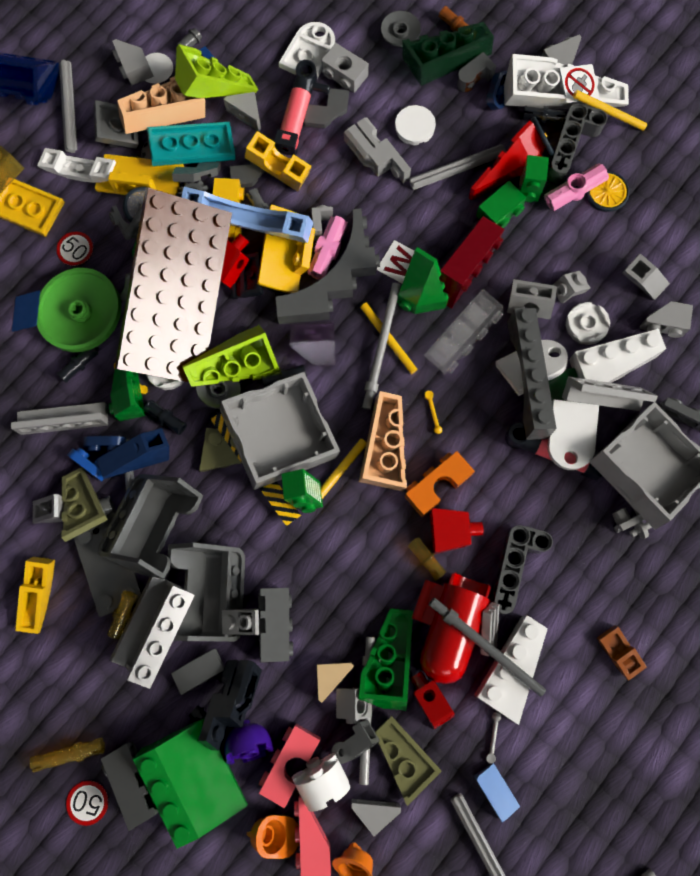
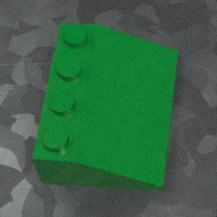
[133,717,248,849]

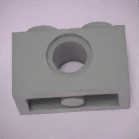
[321,43,369,93]
[507,279,557,319]

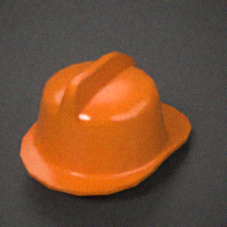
[246,815,299,859]
[332,843,373,876]

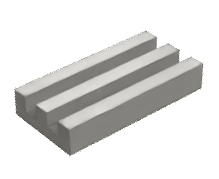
[480,602,500,657]

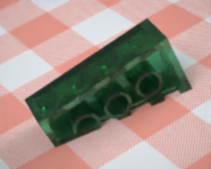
[402,22,494,86]

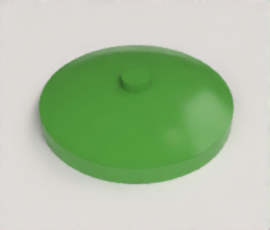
[37,268,121,352]

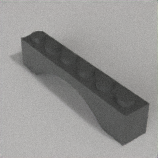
[507,308,557,440]

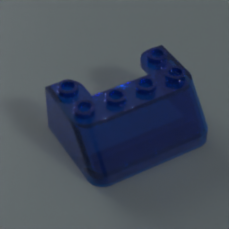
[0,52,59,105]

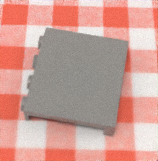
[109,576,195,689]

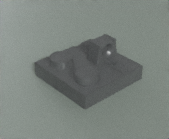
[93,100,139,149]

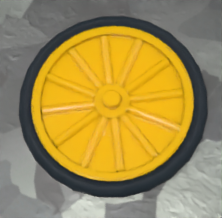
[531,116,554,157]
[586,171,629,212]

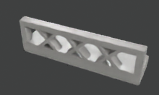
[562,376,658,411]
[11,402,108,435]

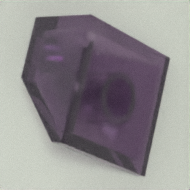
[290,322,336,367]

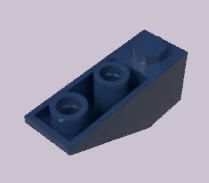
[97,428,169,479]

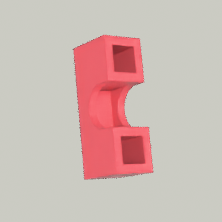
[258,724,321,808]

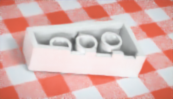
[569,329,666,383]
[474,615,548,725]

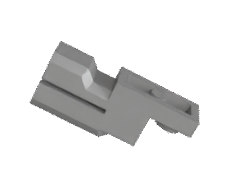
[344,118,411,183]

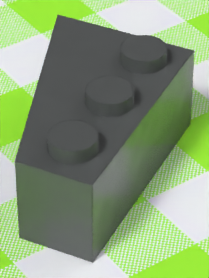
[258,588,293,663]
[101,741,158,831]

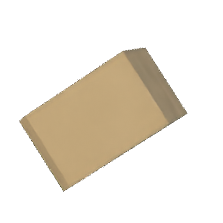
[317,662,354,703]

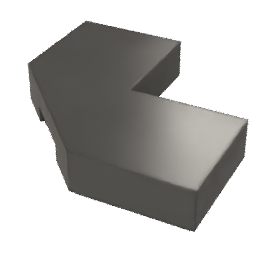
[304,89,349,128]
[172,161,221,182]
[230,162,266,187]

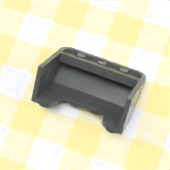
[98,474,203,579]
[168,542,245,642]

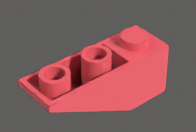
[294,795,331,876]

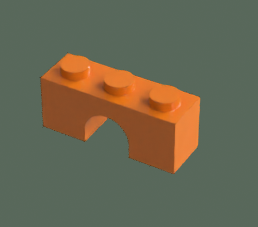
[405,451,475,517]

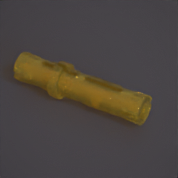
[30,737,105,773]

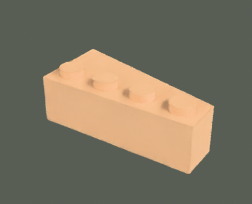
[117,76,205,134]
[359,391,407,491]

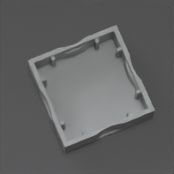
[220,372,340,490]
[590,402,700,530]

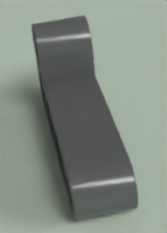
[547,103,608,183]
[491,525,553,615]

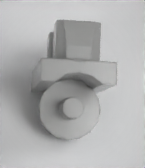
[612,507,652,539]

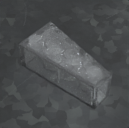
[424,289,503,375]

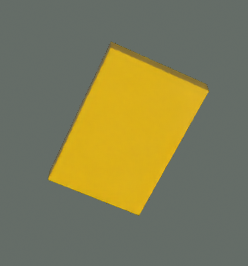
[0,176,65,237]

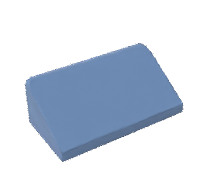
[474,763,520,822]

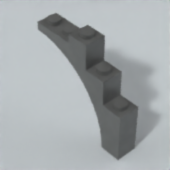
[276,208,380,324]

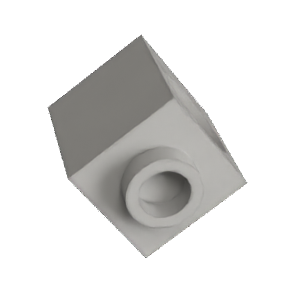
[336,688,370,724]

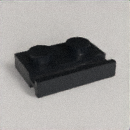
[231,252,263,299]

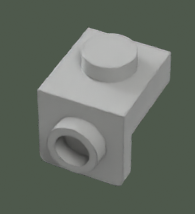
[312,205,333,240]
[553,271,590,303]

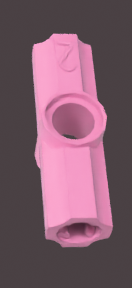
[544,163,609,211]
[308,216,348,280]

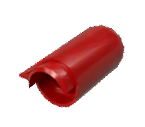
[412,572,491,684]

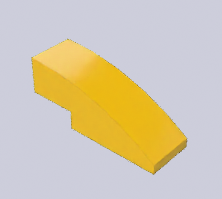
[15,557,55,634]

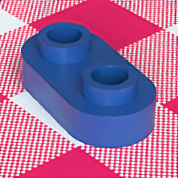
[67,447,104,481]

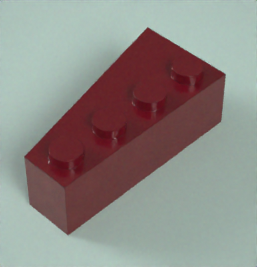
[439,216,505,309]

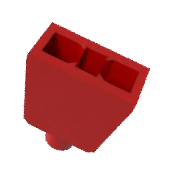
[221,233,249,288]
[430,508,484,554]
[410,671,455,729]

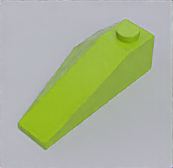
[175,44,258,98]
[182,325,279,387]

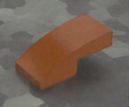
[596,625,647,681]

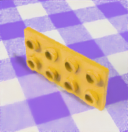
[95,154,184,197]
[257,205,315,294]

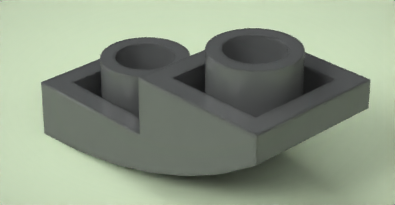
[171,649,225,695]

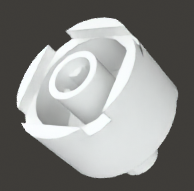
[292,753,350,812]

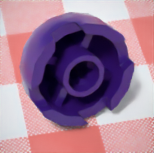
[224,720,273,764]

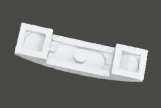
[37,148,116,183]

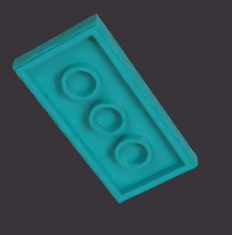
[147,122,236,166]

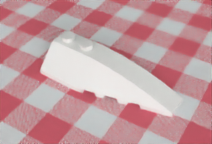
[504,54,629,109]

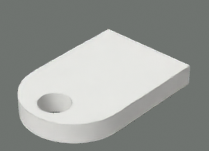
[279,22,335,79]
[496,340,568,396]
[548,399,599,470]

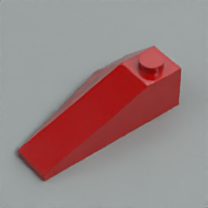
[469,121,545,200]

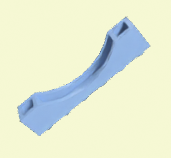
[181,187,313,243]

